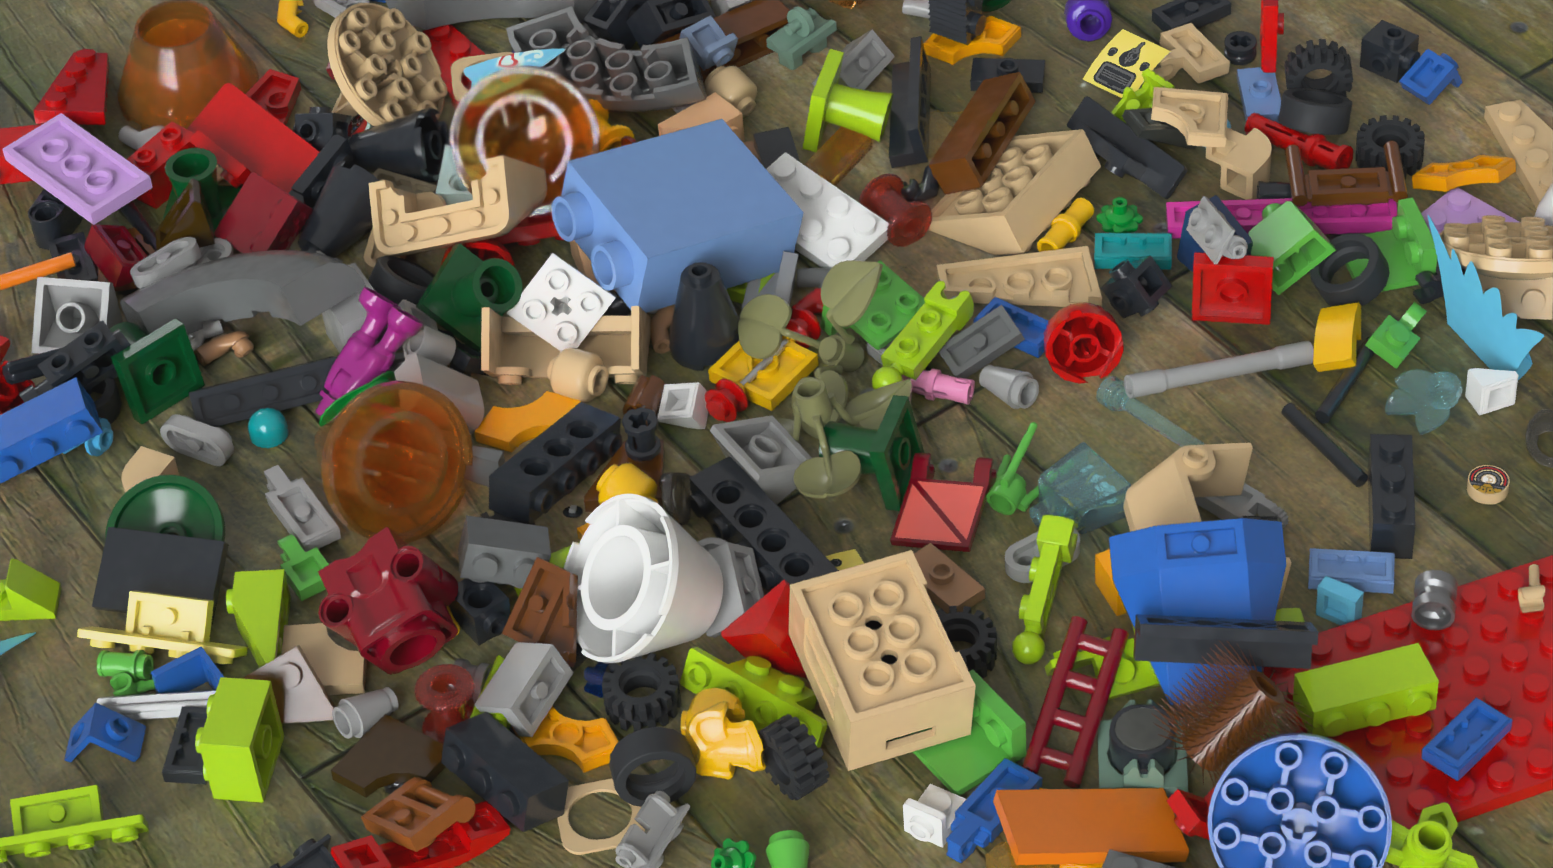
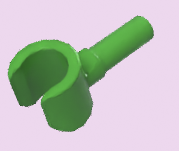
[110,673,155,696]

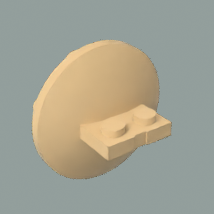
[327,2,448,127]
[1439,215,1553,320]

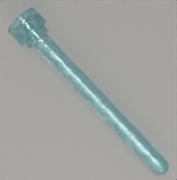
[1096,376,1205,447]

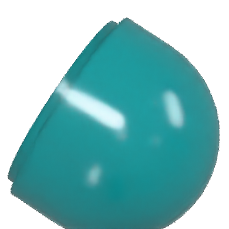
[248,408,289,448]

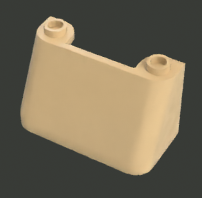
[368,155,547,256]

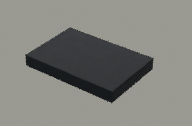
[92,527,229,625]

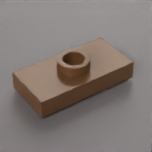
[914,543,985,614]

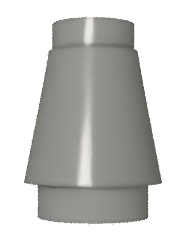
[979,365,1039,409]
[332,687,399,739]

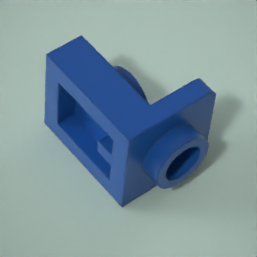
[1399,49,1463,105]

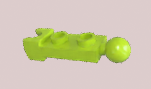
[872,281,974,390]
[1012,515,1078,665]

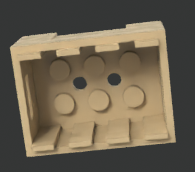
[789,550,976,771]

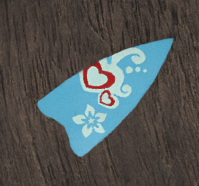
[464,48,566,99]

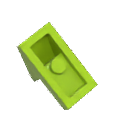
[0,558,62,621]

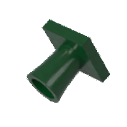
[162,148,242,238]
[416,243,522,351]
[109,318,205,424]
[819,395,925,511]

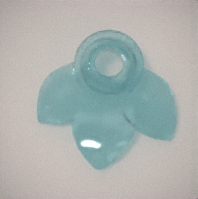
[1385,369,1462,435]

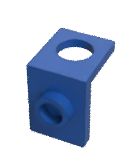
[151,646,224,693]
[64,703,146,763]

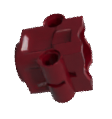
[318,527,459,675]

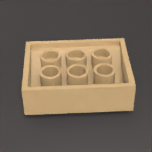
[920,129,1101,255]

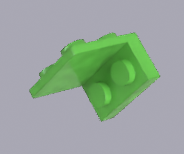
[1345,197,1437,292]
[820,260,925,350]
[909,670,1026,796]

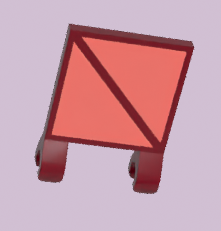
[890,453,997,552]

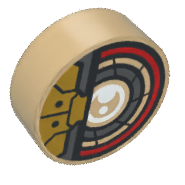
[1467,465,1510,505]

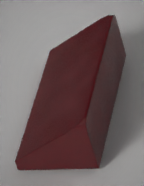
[84,224,148,288]

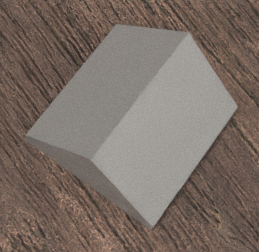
[31,277,123,353]
[710,415,812,505]

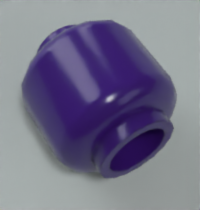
[1064,0,1113,42]

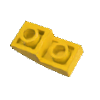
[1313,302,1361,372]

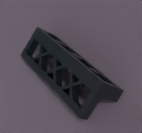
[889,36,931,168]
[188,355,338,427]
[1133,614,1318,669]

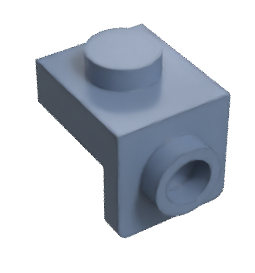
[679,15,738,71]

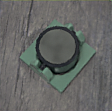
[1097,700,1188,797]

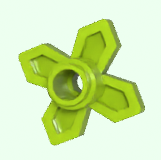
[1385,802,1479,868]

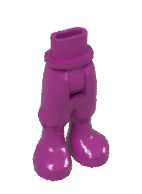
[315,287,424,416]

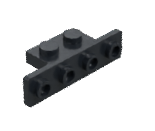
[1067,96,1188,199]

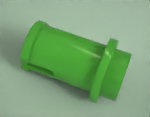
[96,650,154,682]

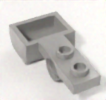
[394,299,484,434]

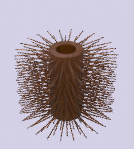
[1151,640,1315,789]

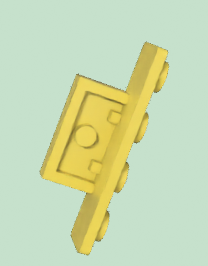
[77,590,248,664]

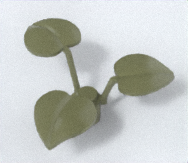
[738,260,883,439]
[775,378,912,498]

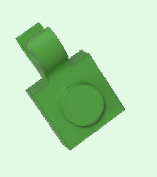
[1365,302,1427,369]
[277,534,329,602]

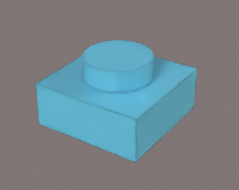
[1316,576,1364,625]

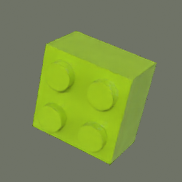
[195,677,284,803]

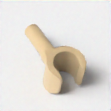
[1518,564,1545,613]

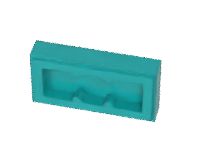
[1094,233,1172,269]

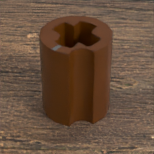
[622,375,665,426]

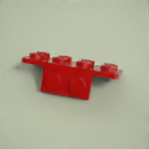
[187,83,320,193]

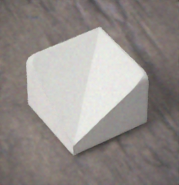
[1465,368,1518,415]
[657,382,708,429]

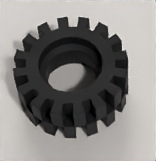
[1284,39,1353,97]
[1355,115,1425,180]
[936,606,997,679]
[602,653,681,732]
[758,714,829,800]

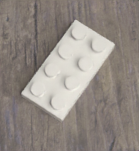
[766,152,894,268]

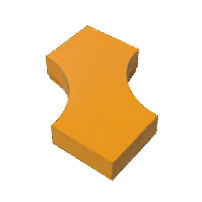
[923,15,1021,65]
[1412,155,1516,192]
[474,391,581,452]
[512,706,619,773]

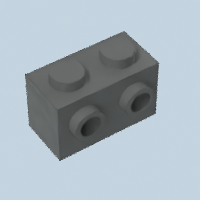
[458,515,551,588]

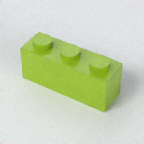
[1293,643,1439,737]

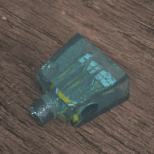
[1029,442,1131,535]

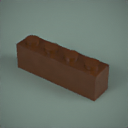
[656,0,790,82]
[929,72,1036,195]

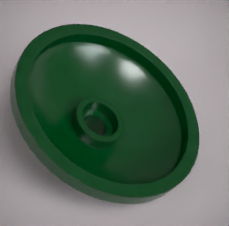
[105,475,225,541]

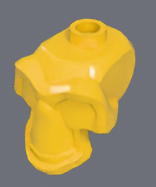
[681,688,766,780]

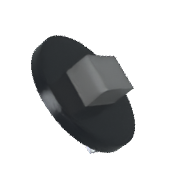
[563,505,583,518]

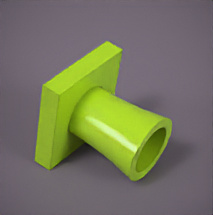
[802,49,894,152]

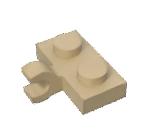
[1153,23,1230,84]

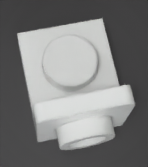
[903,784,966,848]

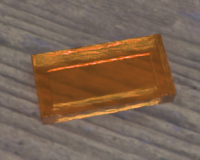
[804,127,872,186]

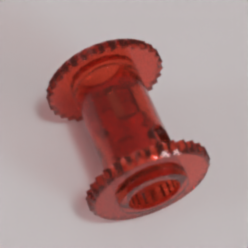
[859,173,932,247]
[414,664,475,744]

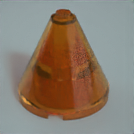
[449,65,601,217]
[314,381,473,543]

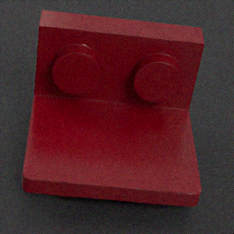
[214,172,313,253]

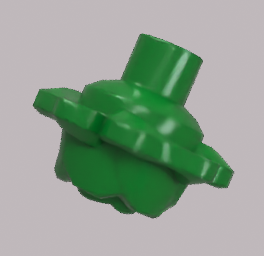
[1096,197,1143,233]
[711,838,756,868]

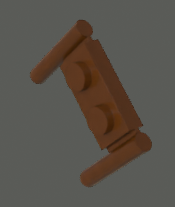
[1285,141,1408,207]

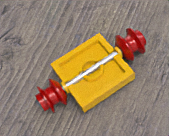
[705,308,821,422]

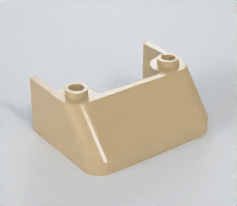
[481,306,651,385]
[1123,442,1291,609]

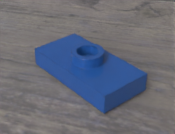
[973,297,1048,358]
[1421,697,1513,781]

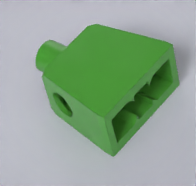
[1248,201,1336,295]

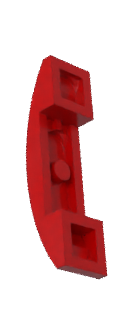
[331,801,510,868]

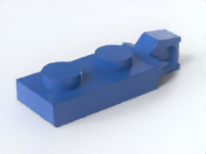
[946,758,1042,863]

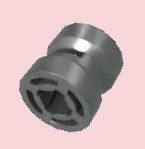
[1411,570,1458,630]

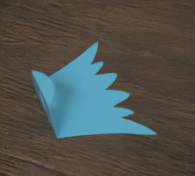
[1427,215,1544,380]

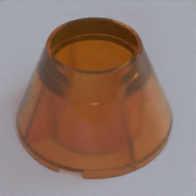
[117,0,259,131]

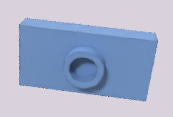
[1237,67,1281,123]
[1308,548,1395,594]

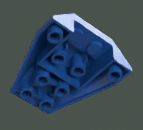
[1108,518,1286,706]

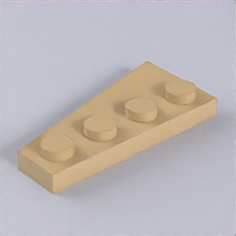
[1484,99,1553,209]
[936,246,1102,307]

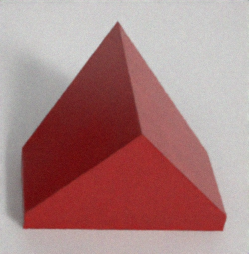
[721,579,808,679]

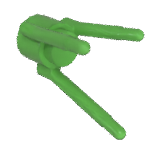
[987,422,1074,515]

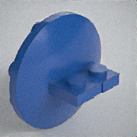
[1208,733,1392,868]

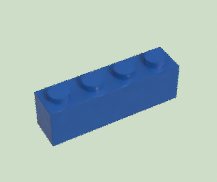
[0,377,103,484]

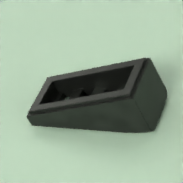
[1122,108,1197,149]

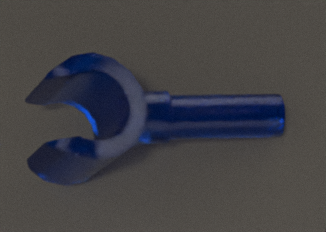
[584,661,609,698]

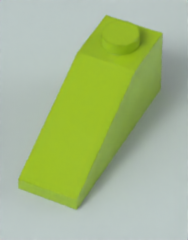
[226,569,291,668]

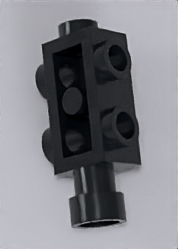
[19,320,130,403]

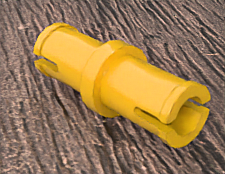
[1037,198,1094,252]

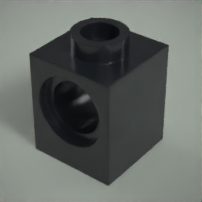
[449,578,511,646]

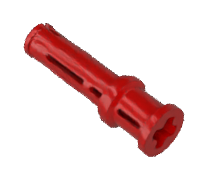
[1244,113,1354,169]

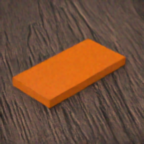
[993,788,1189,865]

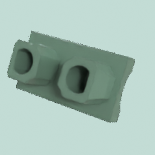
[766,7,837,70]

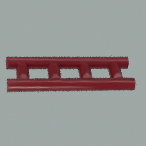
[1022,616,1129,789]

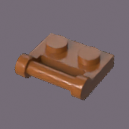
[361,777,476,852]

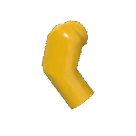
[277,0,309,38]

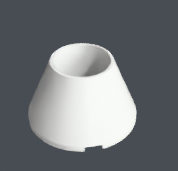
[564,494,723,663]

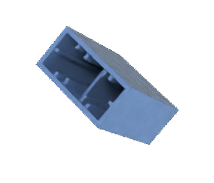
[552,119,804,313]

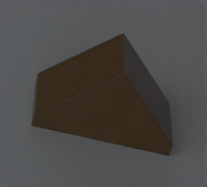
[155,178,215,250]

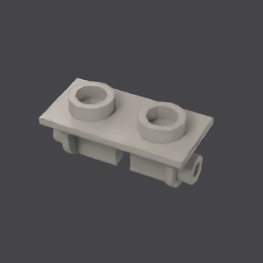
[1186,196,1248,265]
[615,791,690,868]

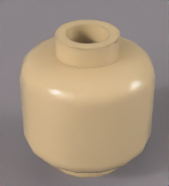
[704,66,757,118]
[547,348,608,403]

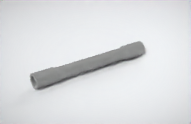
[1124,341,1314,399]

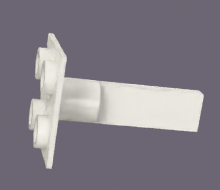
[507,253,616,351]

